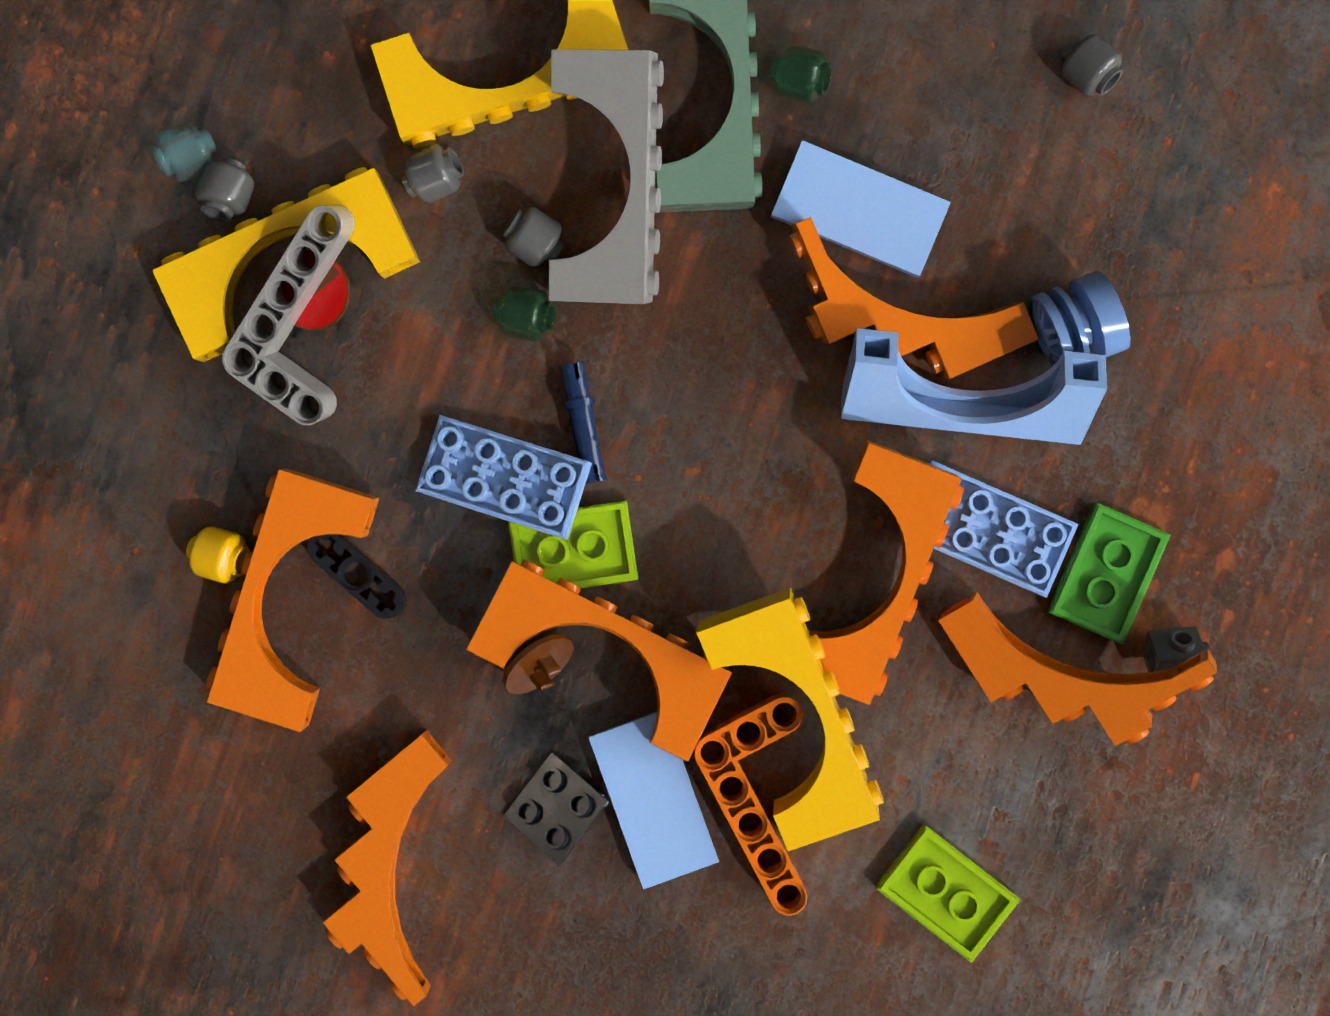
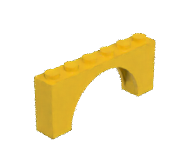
[371,0,628,148]
[152,167,420,362]
[696,587,884,851]

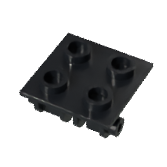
[503,752,609,866]

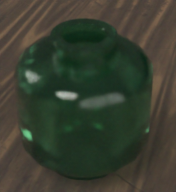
[770,45,832,103]
[493,286,556,342]

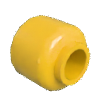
[186,526,250,583]

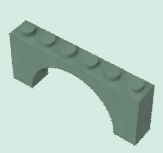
[649,0,762,212]

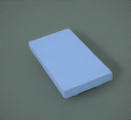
[771,140,951,278]
[415,415,592,540]
[898,460,1079,598]
[588,711,719,890]

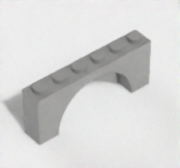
[549,49,664,304]

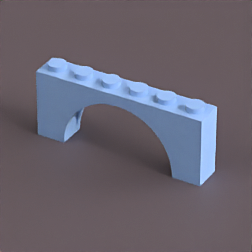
[841,328,1107,445]

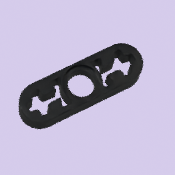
[307,534,407,619]

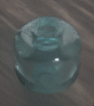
[151,122,217,182]

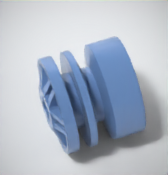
[1029,270,1131,366]

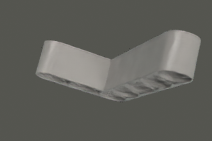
[222,205,355,425]

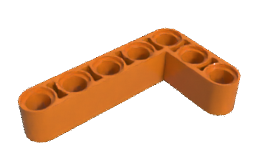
[694,693,807,916]

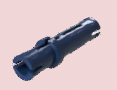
[559,361,607,484]

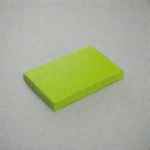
[508,500,639,588]
[875,824,1021,963]

